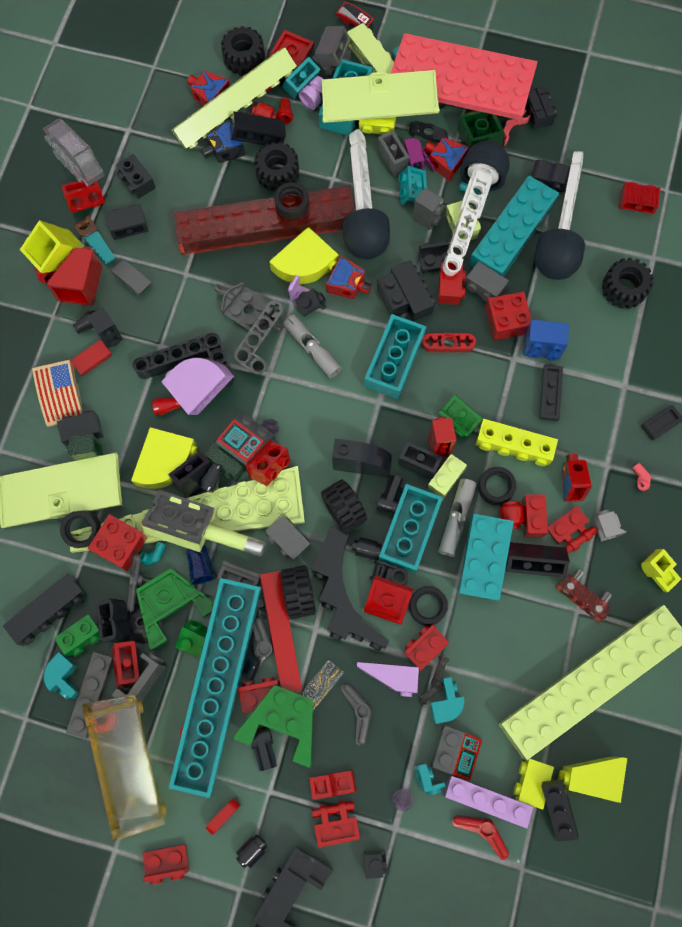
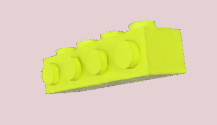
[475,419,558,466]

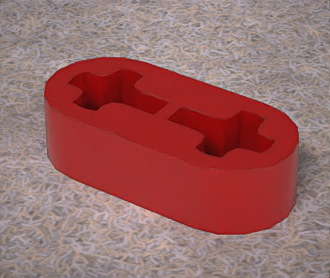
[205,798,241,836]

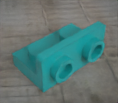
[398,166,427,206]
[413,763,446,795]

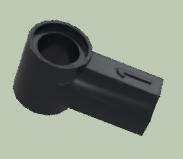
[376,475,406,516]
[251,726,277,771]

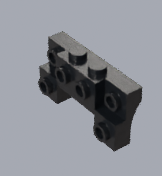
[250,846,333,927]

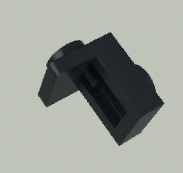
[295,289,327,317]

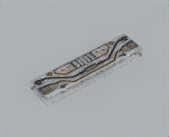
[290,660,344,738]

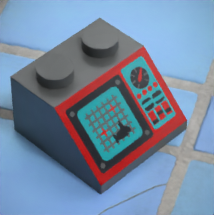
[215,413,273,465]
[430,726,482,781]

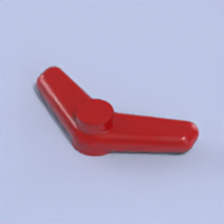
[452,816,509,860]

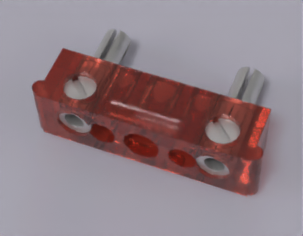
[556,569,612,622]

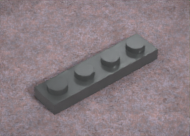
[66,652,113,739]

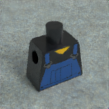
[201,120,245,163]

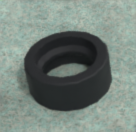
[274,182,309,220]
[478,467,516,505]
[60,510,101,548]
[409,586,448,626]

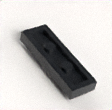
[539,364,563,421]
[542,780,579,841]

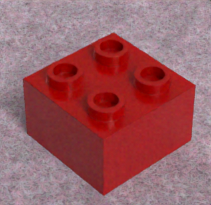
[485,292,532,340]
[88,514,148,571]

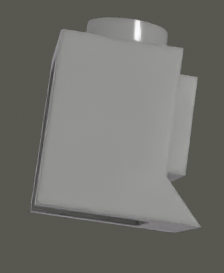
[593,509,626,542]

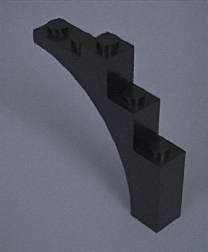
[311,526,389,651]

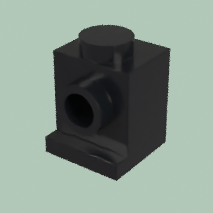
[364,851,387,879]

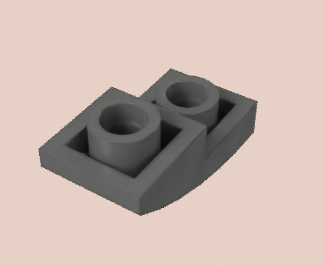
[111,259,151,296]

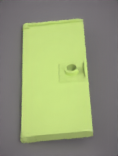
[322,70,440,123]
[0,452,122,528]

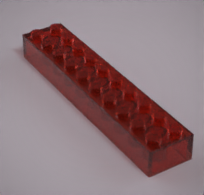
[174,186,355,255]

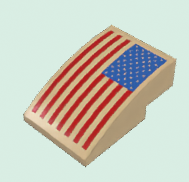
[32,360,83,427]

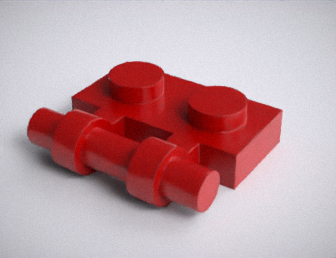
[548,506,598,554]
[312,800,360,848]

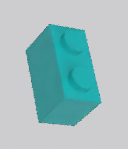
[282,57,321,100]

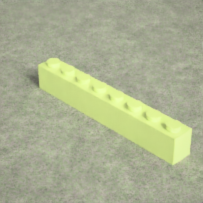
[171,48,297,149]

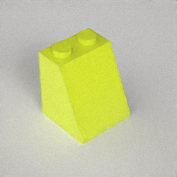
[20,220,85,273]
[558,756,627,803]

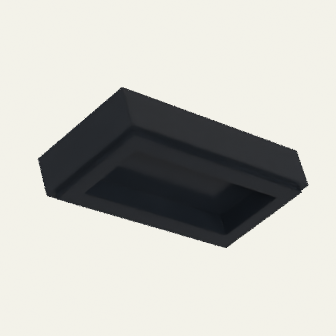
[641,405,682,441]

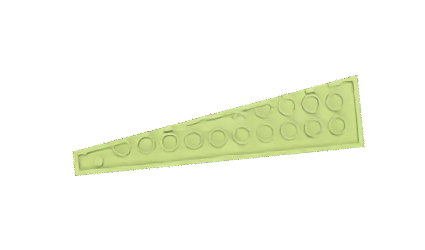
[70,466,305,553]

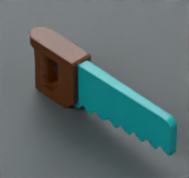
[73,215,115,265]

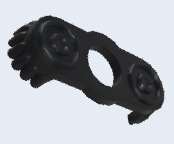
[409,121,449,142]

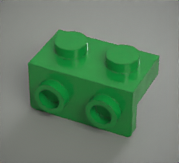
[438,395,484,437]
[54,615,101,657]
[175,620,208,659]

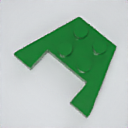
[136,568,214,651]
[233,685,313,768]

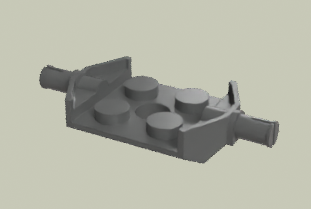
[214,282,284,333]

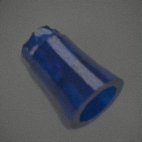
[186,542,217,585]

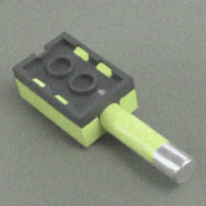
[142,490,266,556]

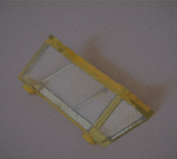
[82,695,167,842]

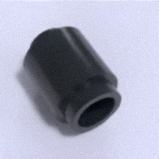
[352,537,382,560]
[236,834,268,868]

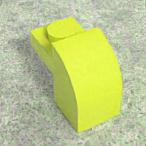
[641,549,681,592]

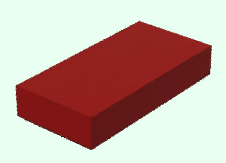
[70,340,112,376]

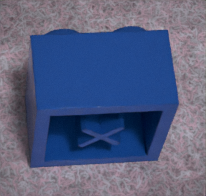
[523,320,569,360]

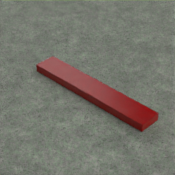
[260,571,302,693]

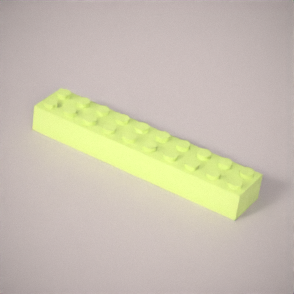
[498,605,682,760]

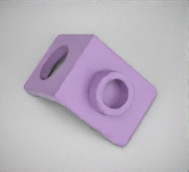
[288,275,310,303]

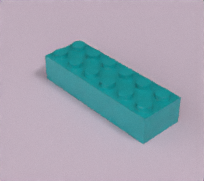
[469,176,559,277]

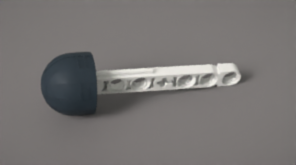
[342,129,390,260]
[442,141,510,276]
[535,151,585,280]

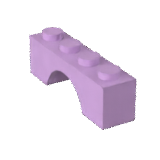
[443,775,533,828]

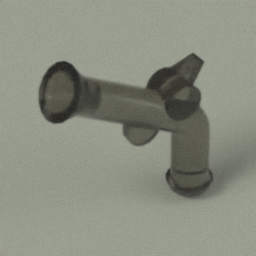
[418,656,449,705]

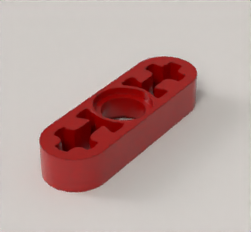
[422,333,476,352]

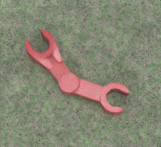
[504,110,531,146]

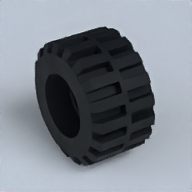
[221,26,265,75]
[254,142,299,192]
[602,258,654,309]
[321,479,367,533]
[280,565,316,619]

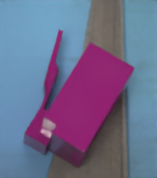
[404,138,434,172]

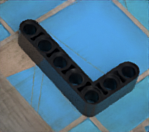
[132,332,234,387]

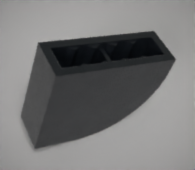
[332,438,392,478]

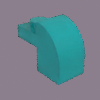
[44,652,80,699]
[430,677,464,724]

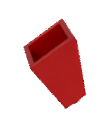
[47,247,102,306]

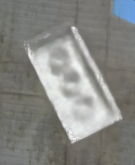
[43,118,105,187]

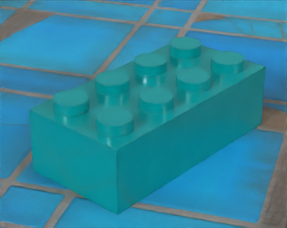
[318,59,373,136]
[364,314,427,400]
[378,484,443,574]
[458,513,514,601]

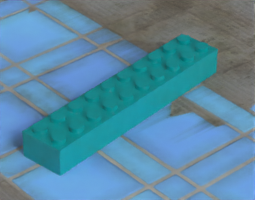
[169,578,262,798]

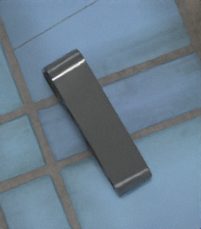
[234,300,283,375]

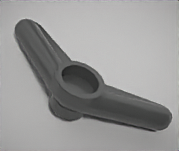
[126,554,143,612]
[253,617,273,673]
[341,683,373,745]

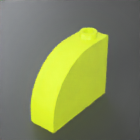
[269,227,339,284]
[131,427,198,489]

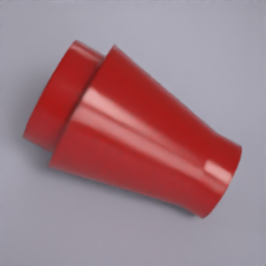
[276,98,294,125]
[151,398,180,416]

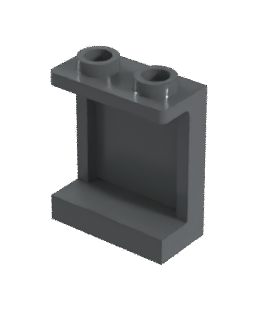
[112,652,166,708]

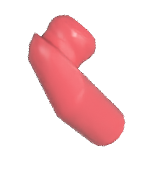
[632,463,651,491]

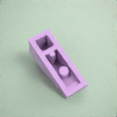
[357,662,419,697]

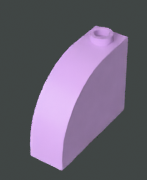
[162,358,234,415]

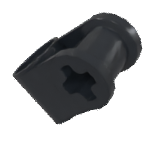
[369,560,408,586]

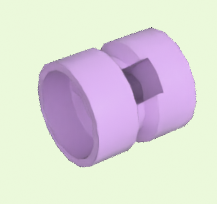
[299,76,323,110]

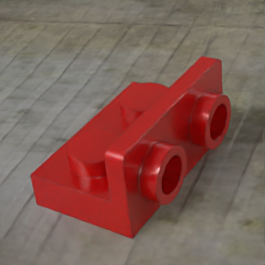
[404,624,449,671]
[238,677,280,714]
[142,844,190,885]

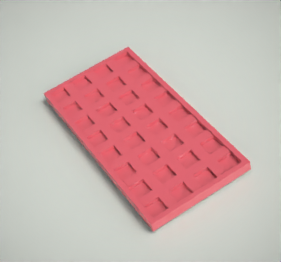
[390,33,538,121]

